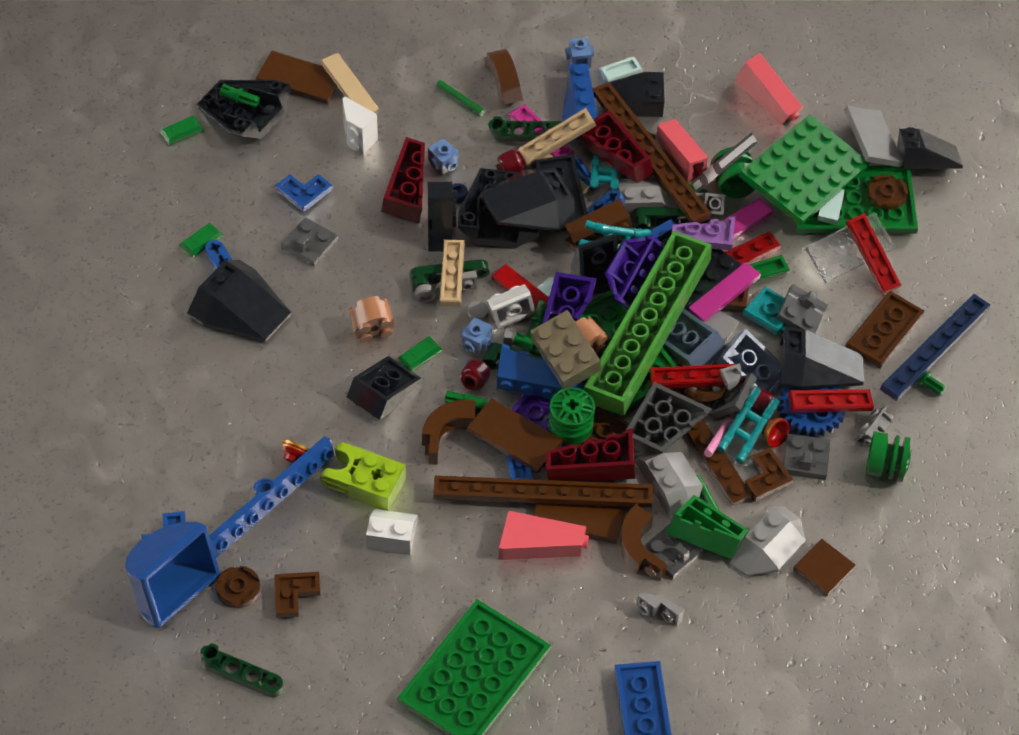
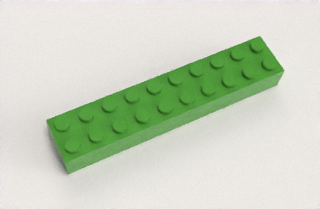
[585,231,712,416]

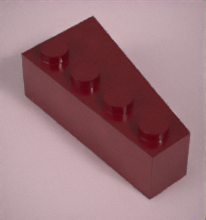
[578,110,654,183]
[381,137,425,223]
[546,428,636,482]

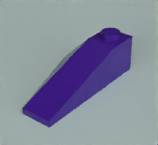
[536,272,596,350]

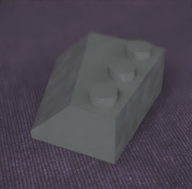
[626,382,712,453]

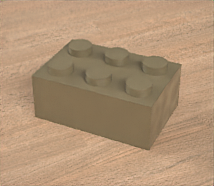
[531,310,601,389]

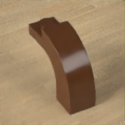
[484,49,523,104]
[422,400,476,465]
[620,504,667,581]

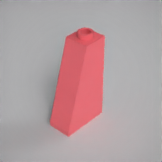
[735,53,803,125]
[656,119,708,184]
[498,511,589,560]

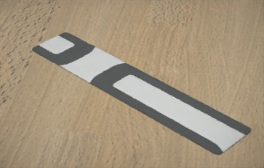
[692,133,757,193]

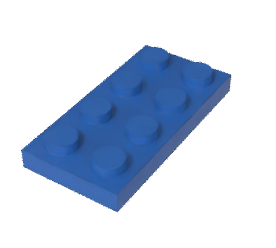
[614,661,672,735]

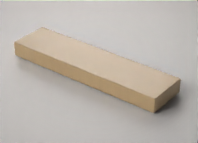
[321,53,379,114]
[518,108,596,167]
[439,240,465,306]

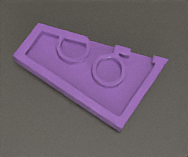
[672,217,735,251]

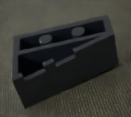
[428,182,457,252]

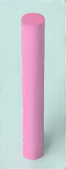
[704,415,733,457]

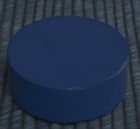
[452,183,468,203]

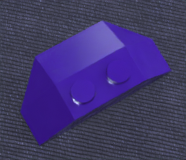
[605,235,665,310]

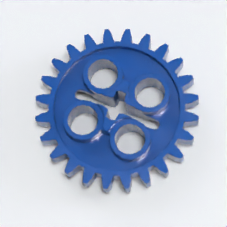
[777,387,846,438]

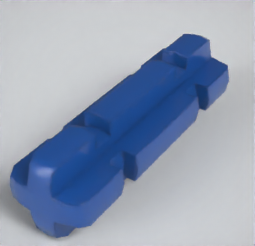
[575,157,595,190]

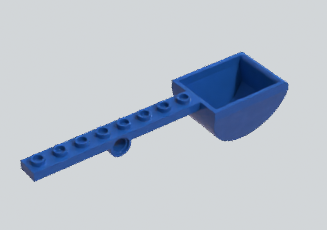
[125,436,335,628]

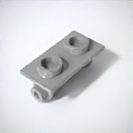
[855,405,893,447]

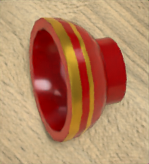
[761,418,789,448]
[282,439,309,463]

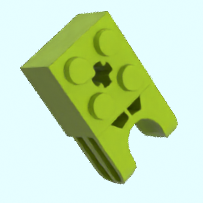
[320,442,406,511]

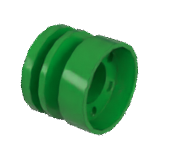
[710,147,755,199]
[549,387,595,445]
[865,431,912,482]

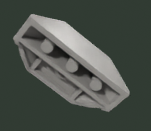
[603,178,679,218]
[635,450,703,521]
[729,506,806,577]

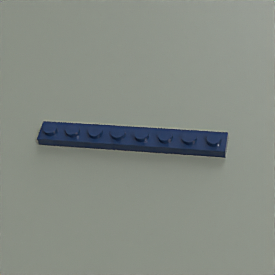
[880,294,991,401]

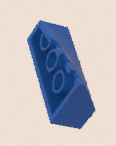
[562,63,598,140]
[496,344,585,400]

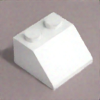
[342,97,378,155]
[486,284,535,329]
[366,509,418,554]

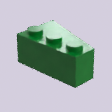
[666,495,749,559]

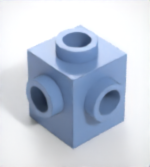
[565,38,594,68]
[428,138,459,175]
[460,317,493,356]

